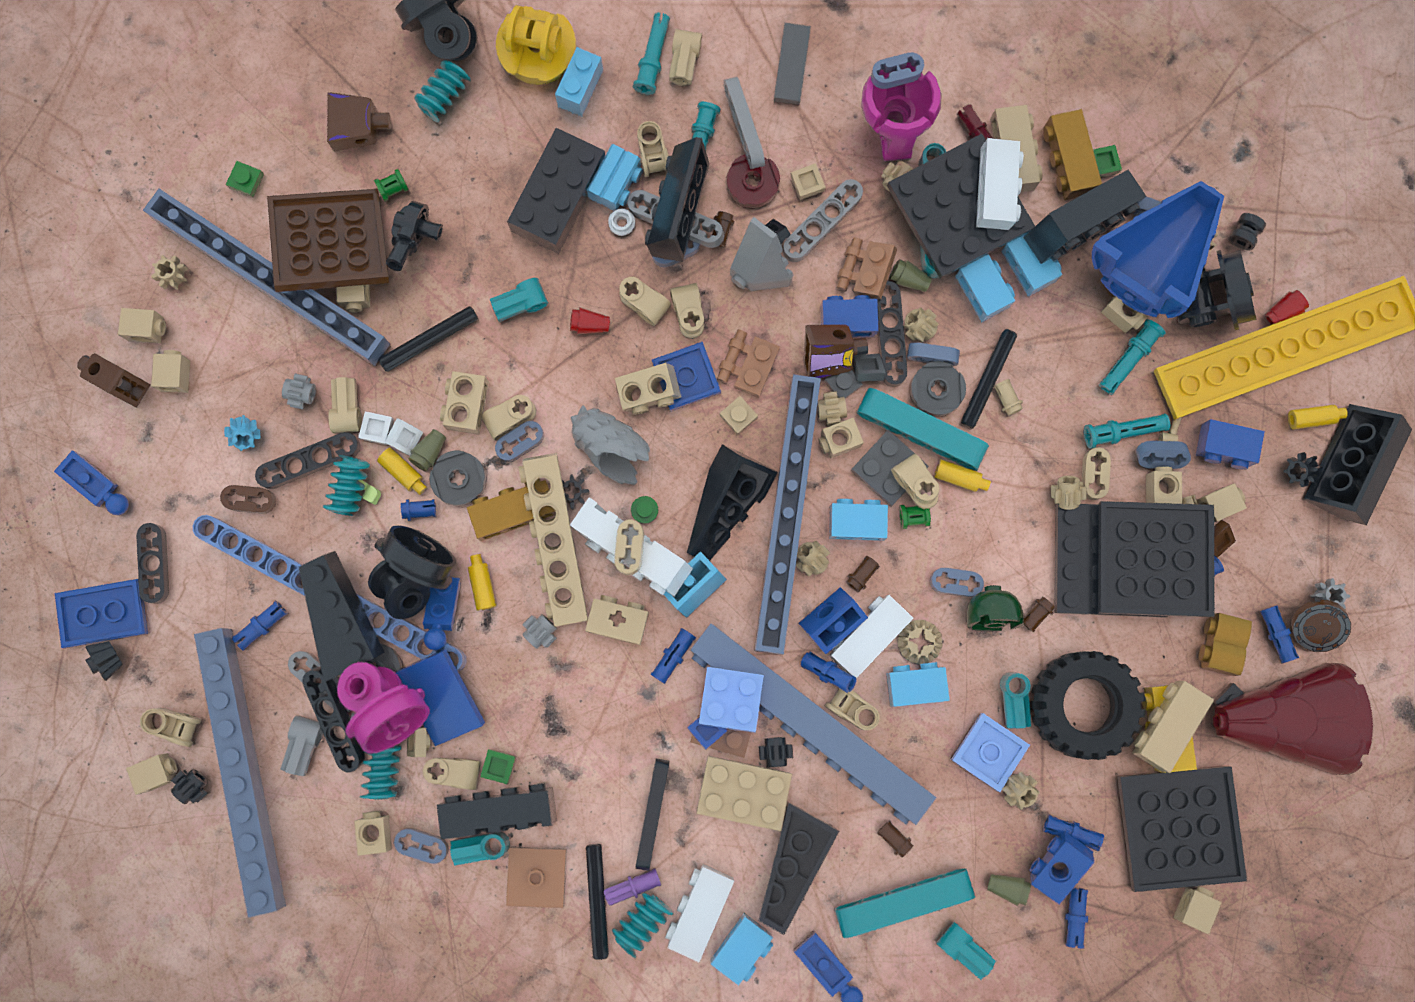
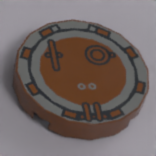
[1291,600,1351,652]

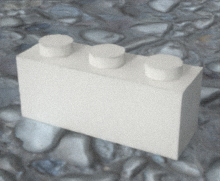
[976,138,1024,230]
[829,595,913,678]
[665,864,734,962]

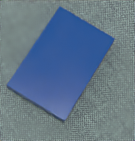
[54,579,148,649]
[396,649,485,746]

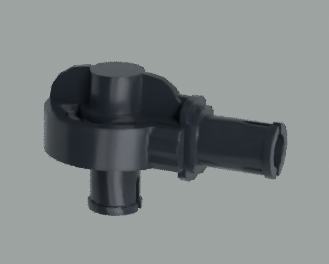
[386,201,443,271]

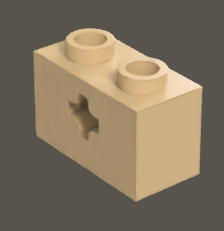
[585,595,649,645]

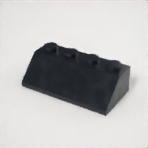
[645,137,710,262]
[1304,404,1412,526]

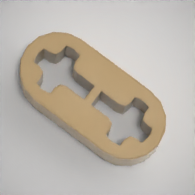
[1081,447,1111,500]
[614,520,644,575]

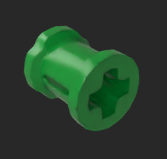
[374,169,409,202]
[899,505,931,530]

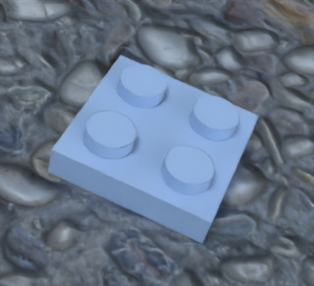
[699,667,764,733]
[951,713,1030,792]

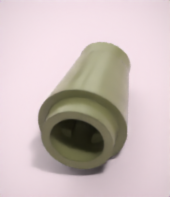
[889,259,932,292]
[408,429,446,471]
[987,874,1031,906]

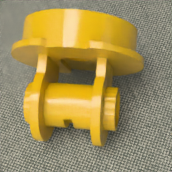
[496,5,576,85]

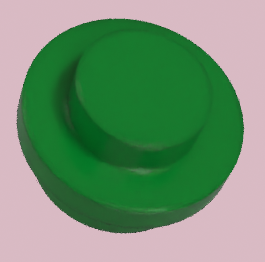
[631,496,658,524]

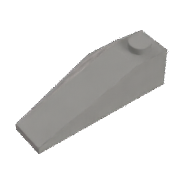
[730,217,794,291]

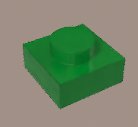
[1093,145,1122,177]
[225,161,264,197]
[480,749,517,785]

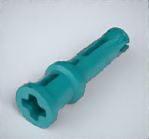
[632,12,670,95]
[691,101,721,150]
[1098,319,1166,395]
[1084,414,1170,449]

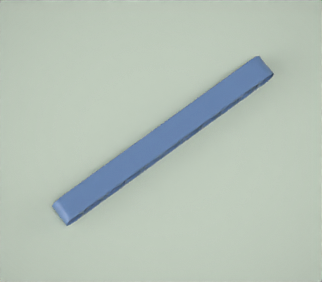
[192,515,467,672]

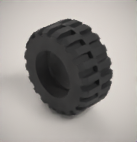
[1030,651,1146,760]

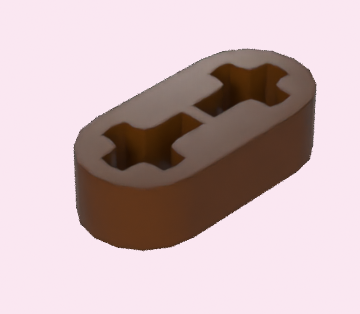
[220,485,276,514]

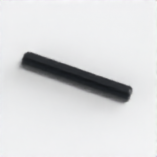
[379,306,478,371]
[961,329,1017,429]
[586,844,609,960]

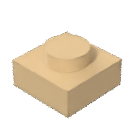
[790,163,826,200]
[719,396,758,435]
[407,728,430,757]

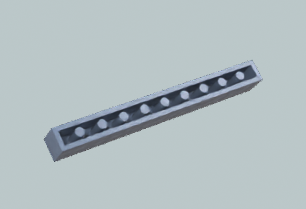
[143,189,390,366]
[754,374,821,655]
[690,624,937,825]
[194,628,286,918]

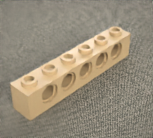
[519,453,588,627]

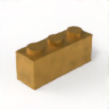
[1043,109,1102,200]
[466,478,556,541]

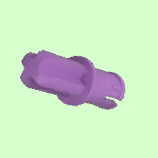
[604,869,661,905]

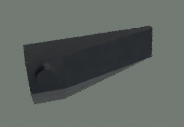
[687,444,778,561]

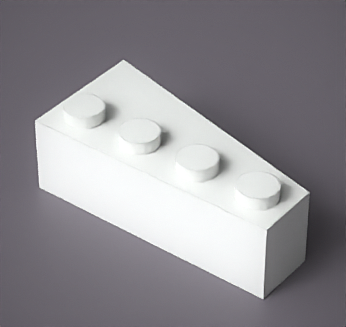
[570,498,693,596]

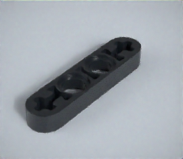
[875,281,907,387]
[255,432,360,489]
[302,666,365,773]
[635,758,670,871]

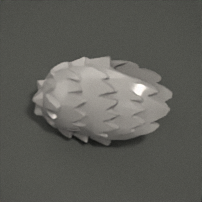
[571,405,650,485]

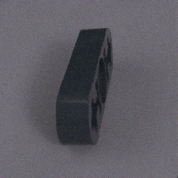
[136,523,169,604]

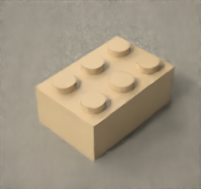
[696,755,792,831]

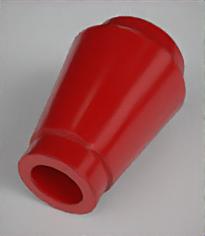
[1265,290,1309,325]
[570,307,610,334]

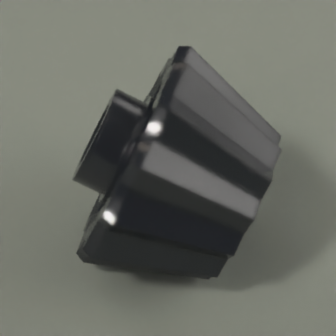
[85,641,123,681]

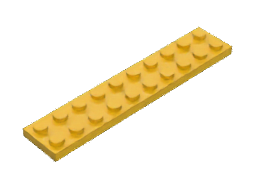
[1153,276,1415,420]

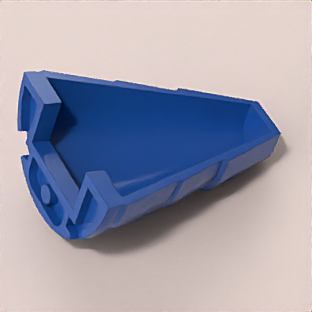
[1092,181,1224,318]

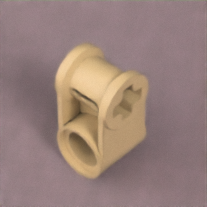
[637,121,668,177]
[619,277,671,326]
[670,283,704,339]
[481,395,536,441]
[891,453,939,509]
[825,688,880,730]
[140,708,202,747]
[423,758,480,790]

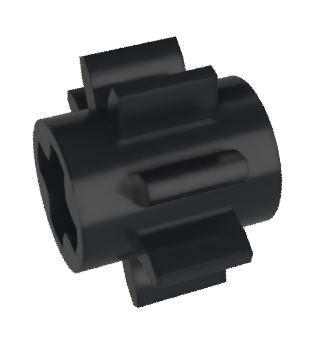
[1284,452,1323,487]
[562,474,590,510]
[759,737,793,767]
[171,769,208,804]

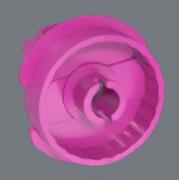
[337,662,430,754]

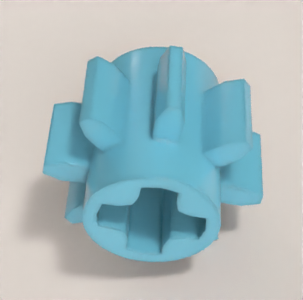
[224,415,260,451]

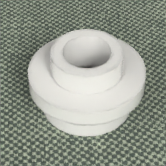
[608,209,635,236]

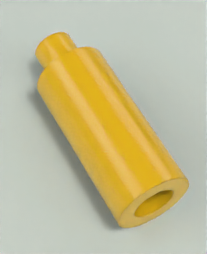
[1288,405,1347,429]
[377,447,427,495]
[934,459,991,492]
[467,554,497,611]

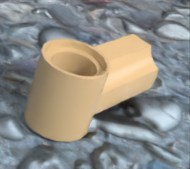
[669,29,702,86]
[329,377,362,433]

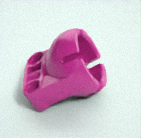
[861,63,942,161]

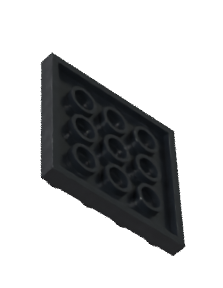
[887,134,1035,279]
[1098,501,1215,617]
[1054,503,1168,618]
[1117,766,1247,892]

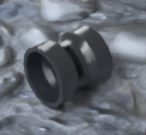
[1229,213,1266,251]

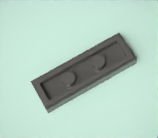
[774,23,811,105]

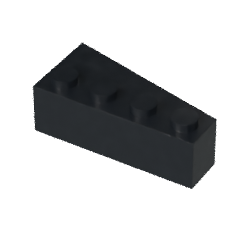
[298,551,385,682]
[437,783,557,839]
[759,803,839,935]

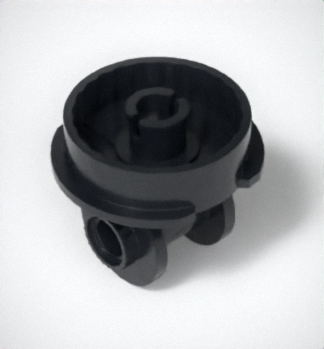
[395,0,478,61]
[1178,250,1257,331]
[368,525,456,619]

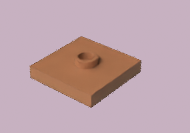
[506,847,566,908]

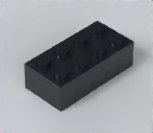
[507,128,605,254]
[1023,169,1147,264]

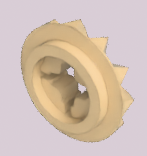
[898,620,943,664]

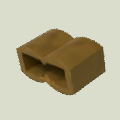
[1199,613,1252,676]

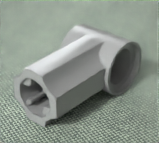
[280,715,323,776]

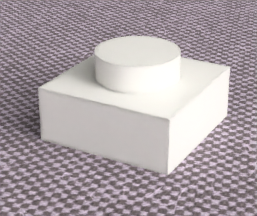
[358,411,394,445]
[384,418,423,456]

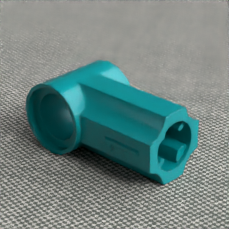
[490,278,548,322]
[1000,672,1031,729]
[450,832,510,866]
[936,922,996,980]

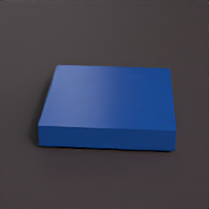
[652,341,721,412]

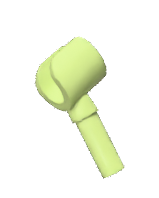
[358,480,381,505]

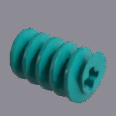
[414,60,471,123]
[323,455,370,516]
[360,744,402,800]
[612,893,674,958]

